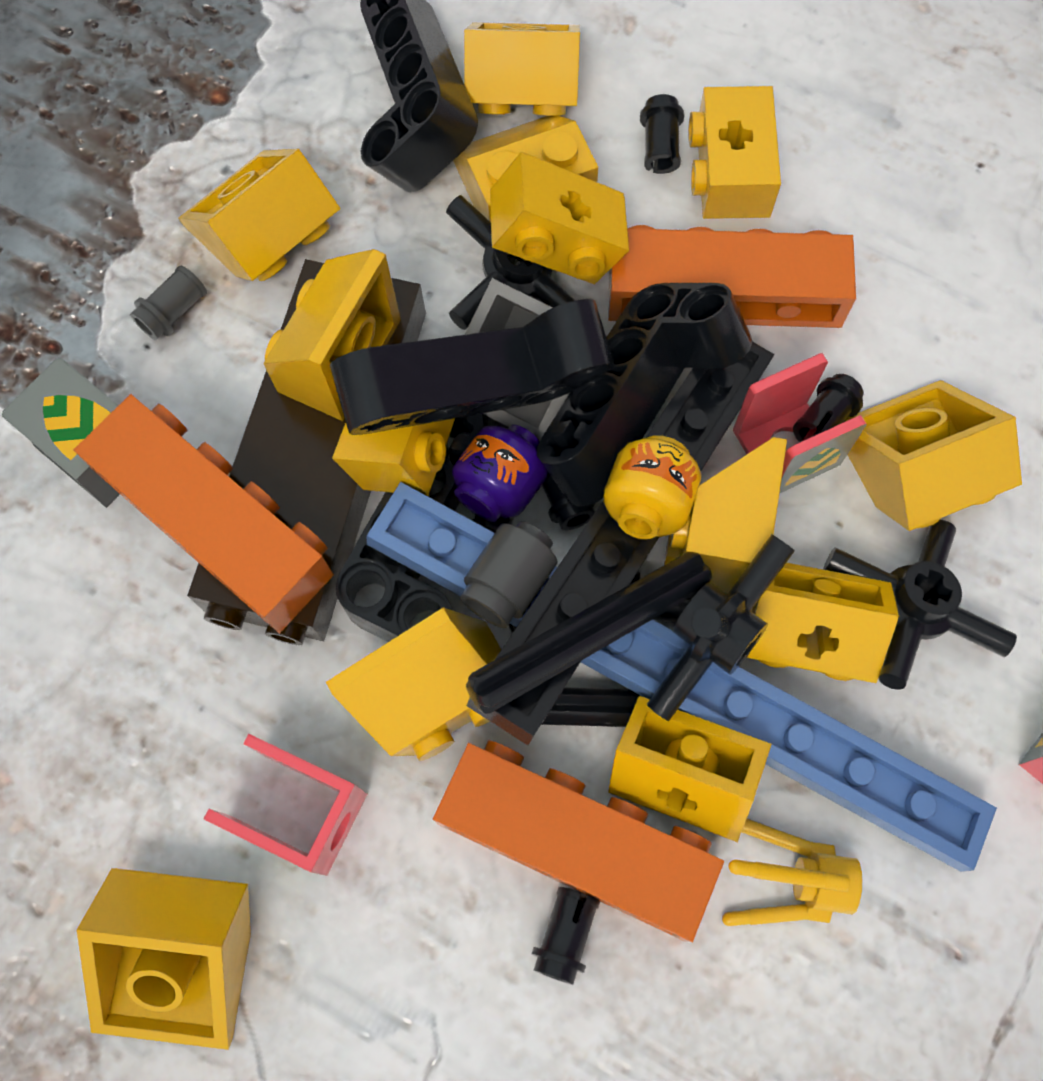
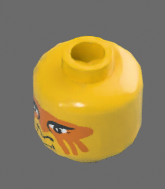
[603,435,701,539]

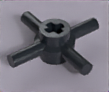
[446,195,576,330]
[823,520,1017,690]
[647,534,795,721]

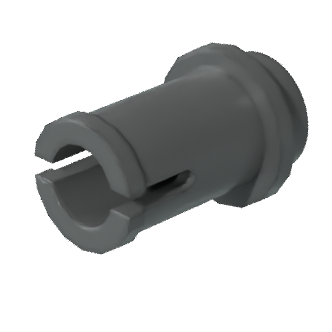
[130,265,207,340]

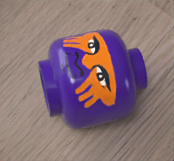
[452,424,547,522]

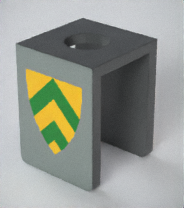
[2,358,120,508]

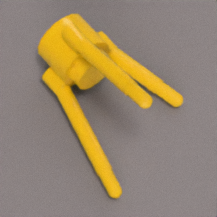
[722,818,862,926]

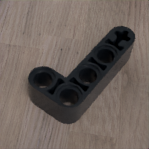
[360,0,478,193]
[537,283,753,506]
[329,299,615,435]
[336,414,484,642]

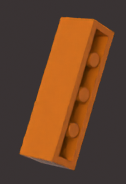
[608,225,856,328]
[73,394,334,634]
[433,740,724,943]

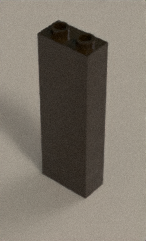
[187,259,426,645]

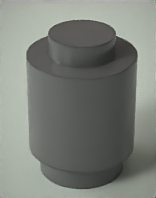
[460,521,558,628]

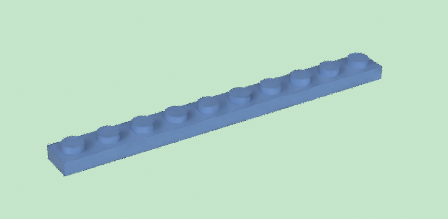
[367,482,997,872]

